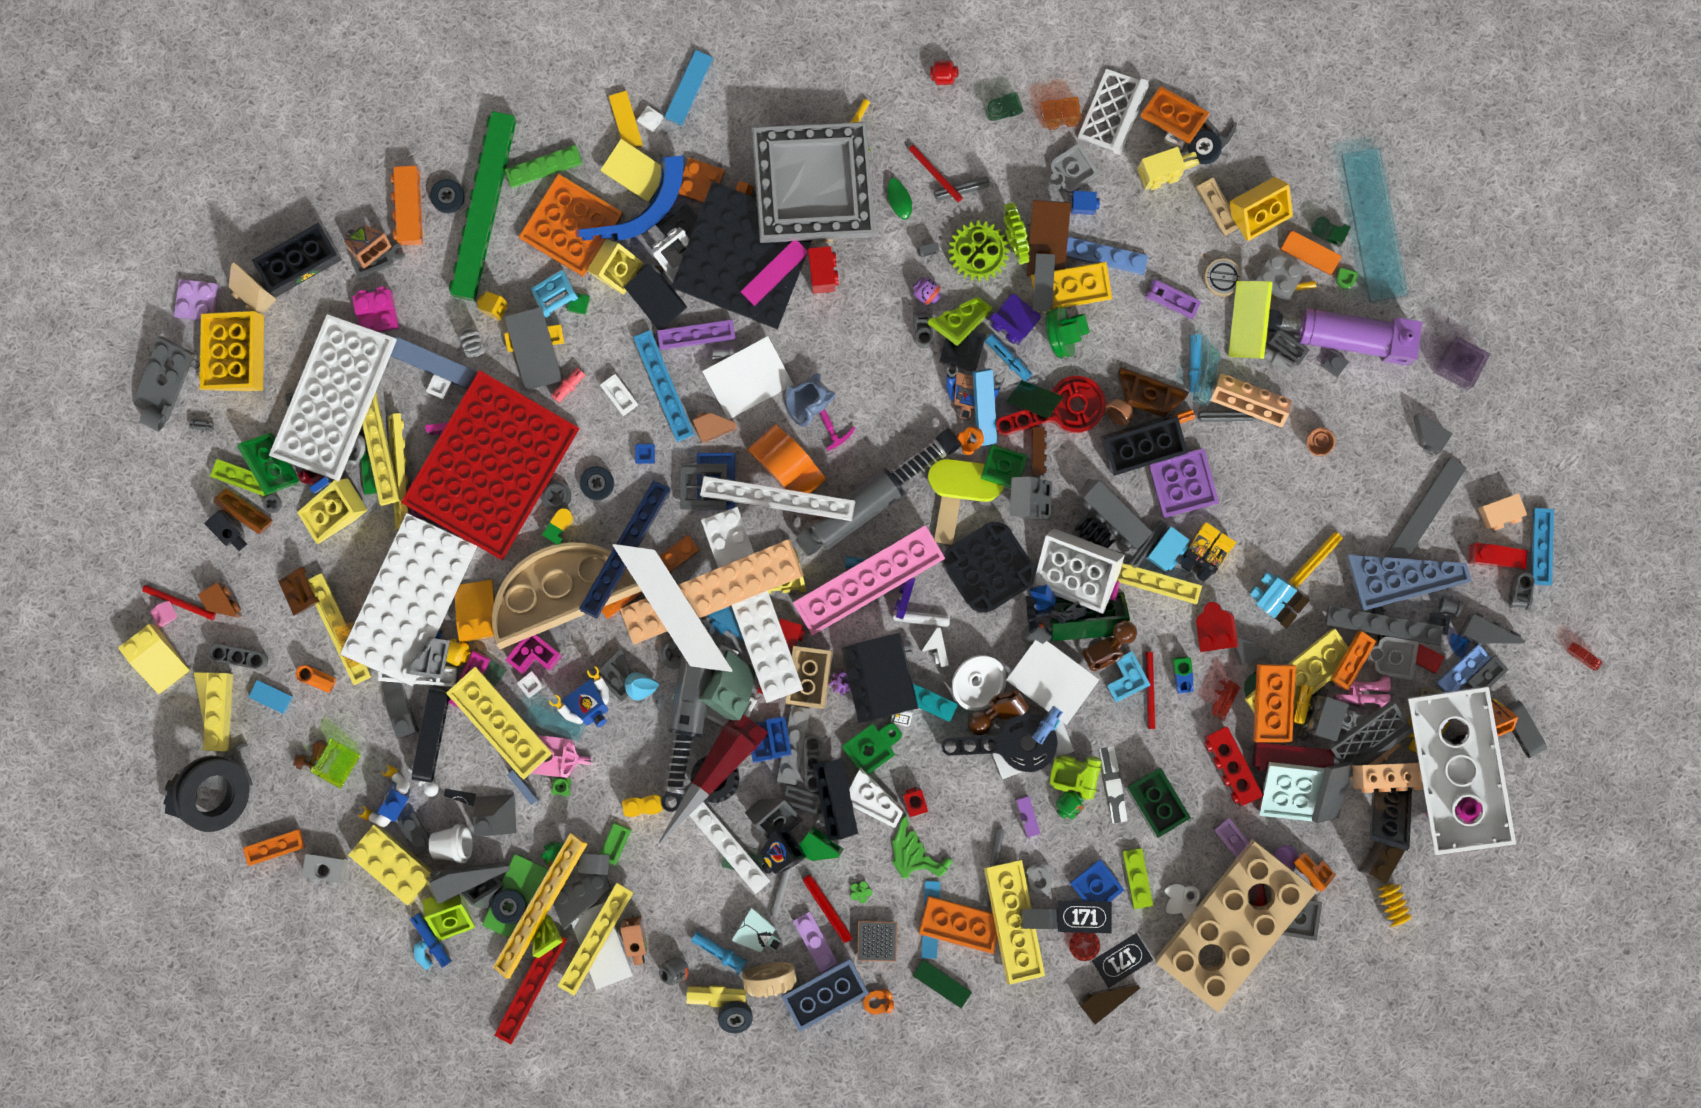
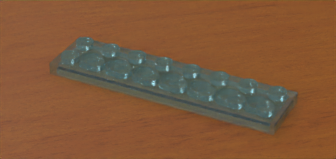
[1341,148,1408,302]

